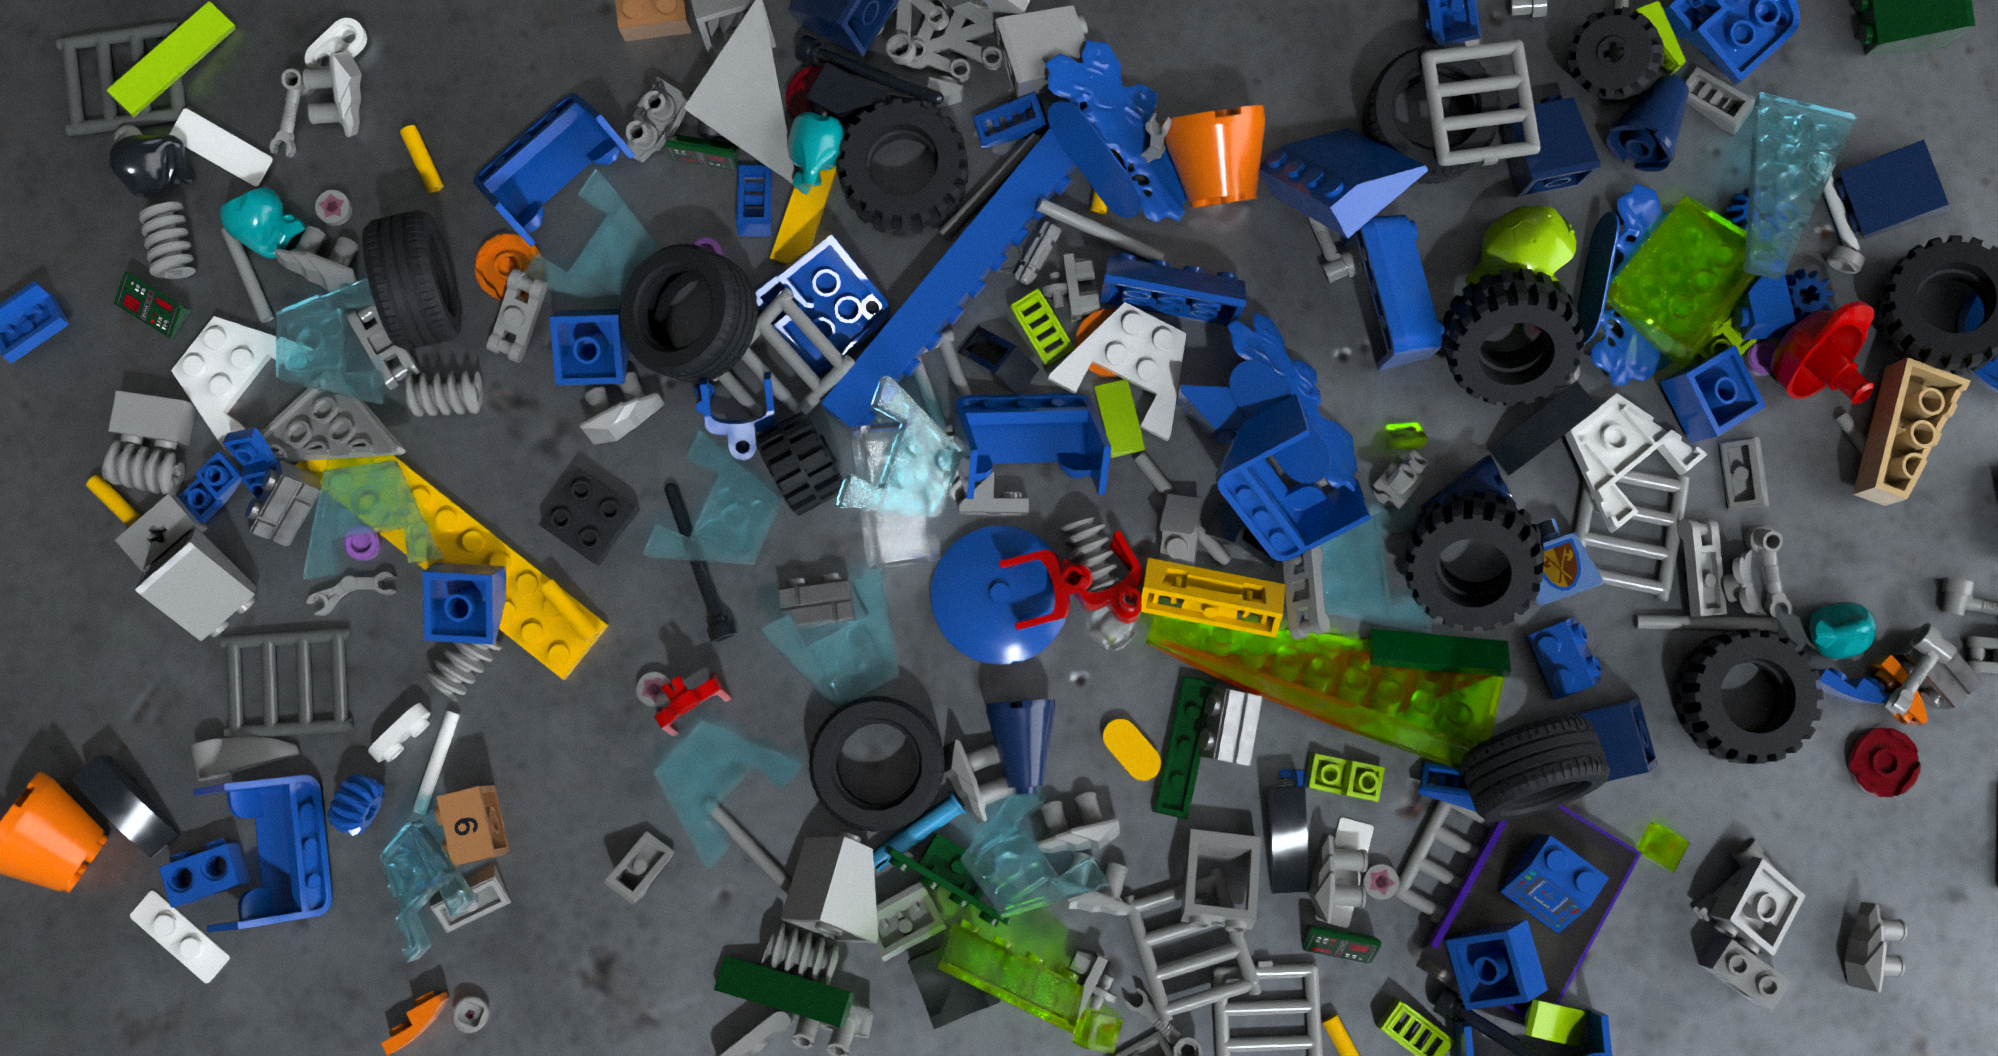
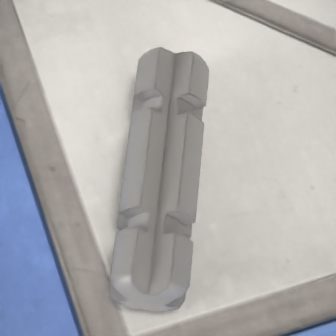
[1014,221,1061,286]

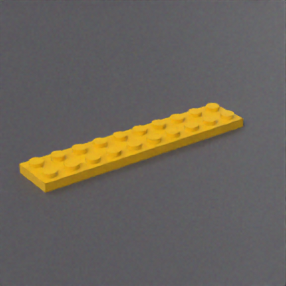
[295,455,609,680]

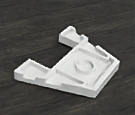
[1048,302,1186,441]
[171,316,319,459]
[1565,393,1707,533]

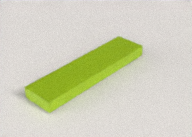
[106,1,236,118]

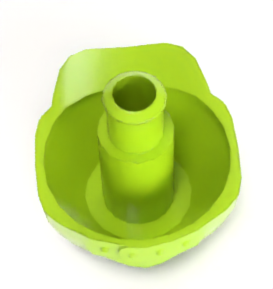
[1465,205,1577,285]

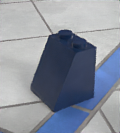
[788,0,899,57]
[1500,95,1601,198]
[1836,139,1949,239]
[1569,696,1658,782]

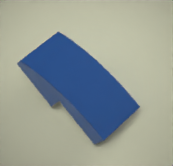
[222,427,279,499]
[178,451,244,523]
[1815,668,1890,704]

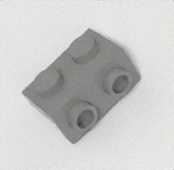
[874,882,947,962]

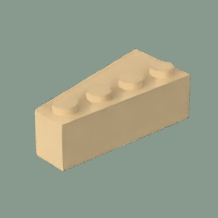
[1853,357,1971,506]

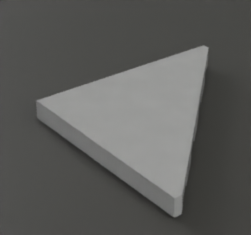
[683,0,795,184]
[233,366,406,462]

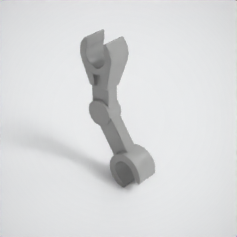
[1123,112,1172,176]
[306,572,397,616]

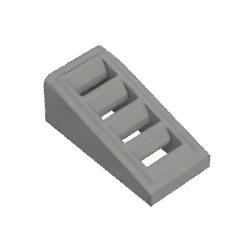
[1685,66,1755,135]

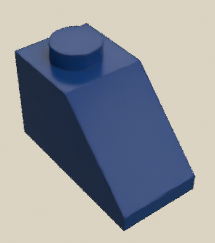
[1734,260,1796,340]

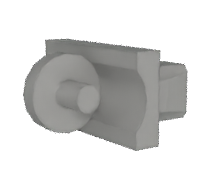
[1042,253,1100,322]
[1373,450,1429,509]
[1054,950,1117,1019]

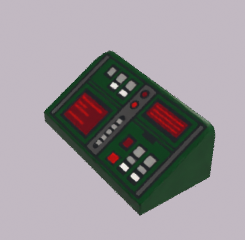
[665,134,740,170]
[114,272,191,340]
[1303,924,1382,964]

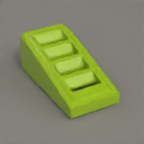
[1634,1,1686,75]
[1010,288,1075,368]
[1376,997,1455,1056]

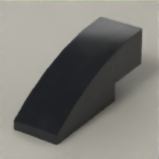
[1486,381,1599,476]
[71,755,181,858]
[1266,786,1308,894]

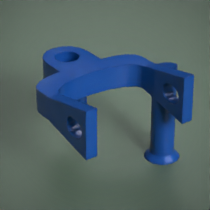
[694,371,775,460]

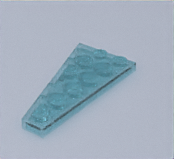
[1744,92,1859,280]

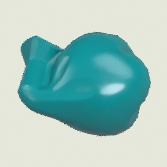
[788,112,844,195]
[220,187,306,259]
[1809,601,1877,659]

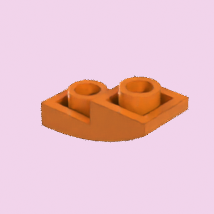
[1868,654,1928,725]
[381,990,450,1056]

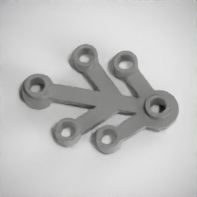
[878,0,949,65]
[900,0,1025,82]

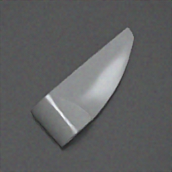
[190,736,300,781]

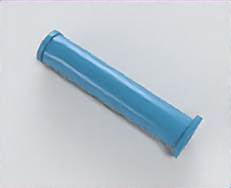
[873,791,967,872]

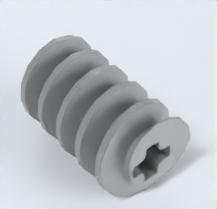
[138,202,196,279]
[405,370,483,416]
[102,440,186,496]
[1061,517,1121,592]
[425,640,503,702]
[761,922,840,985]

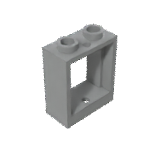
[1181,829,1261,933]

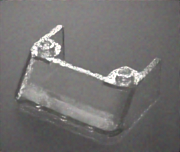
[851,421,941,570]

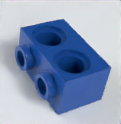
[158,839,251,908]

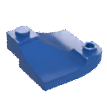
[1663,0,1800,85]
[754,232,890,377]

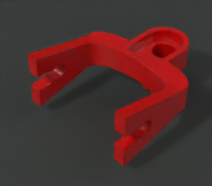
[1061,530,1144,624]
[999,550,1093,630]
[654,672,732,737]

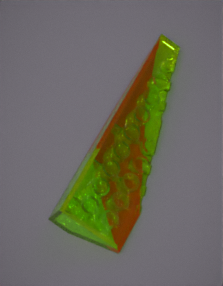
[1145,615,1505,770]

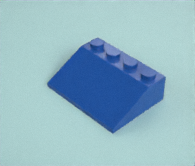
[1260,128,1428,238]
[1100,253,1246,327]

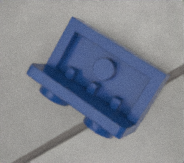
[1423,0,1482,47]
[0,281,69,364]
[1527,616,1602,700]

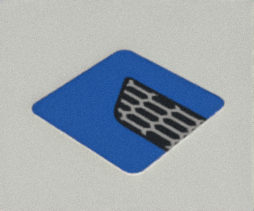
[1278,769,1306,791]

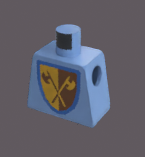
[1536,518,1605,606]

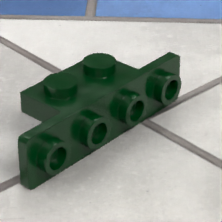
[884,833,1012,928]

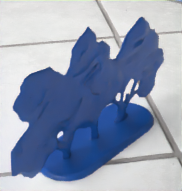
[1046,40,1188,222]
[1577,184,1702,386]
[1228,312,1358,492]

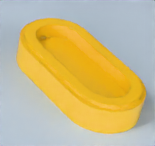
[1102,719,1161,781]

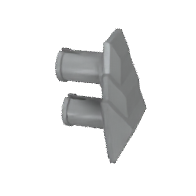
[303,51,362,137]
[626,77,689,163]
[275,226,359,293]
[579,372,665,444]
[944,740,1013,824]
[1036,792,1120,853]
[1308,833,1368,923]
[1048,852,1133,915]
[1845,902,1908,993]
[792,1000,874,1056]

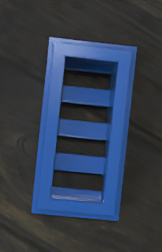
[972,91,1050,149]
[736,164,772,237]
[1419,762,1476,812]

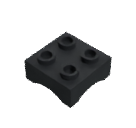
[538,468,639,566]
[908,933,1001,1029]

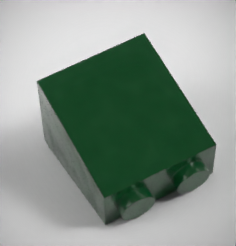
[1854,0,1975,55]

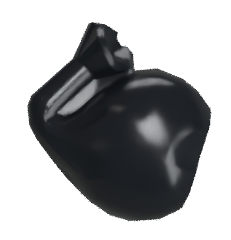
[109,134,195,198]

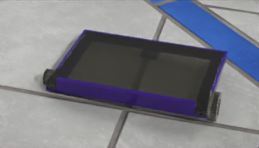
[1416,806,1642,1018]

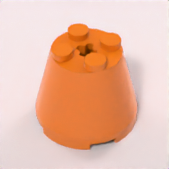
[1160,105,1265,208]
[0,771,109,893]

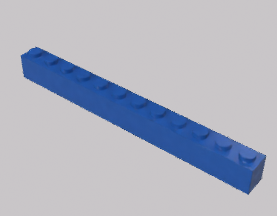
[821,101,1095,435]

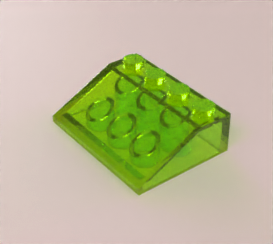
[1606,195,1775,368]
[934,919,1084,1034]

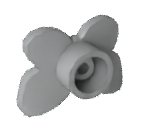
[1723,550,1768,616]

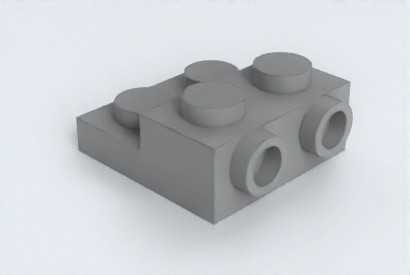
[1709,856,1806,956]

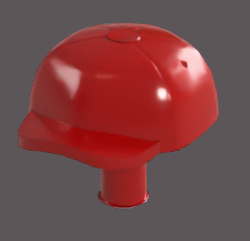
[1771,301,1874,405]

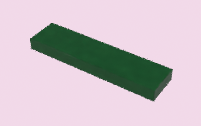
[1368,629,1511,677]
[1153,675,1217,820]
[714,956,855,1029]

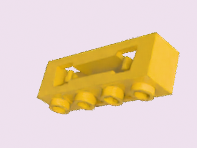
[1140,558,1286,638]

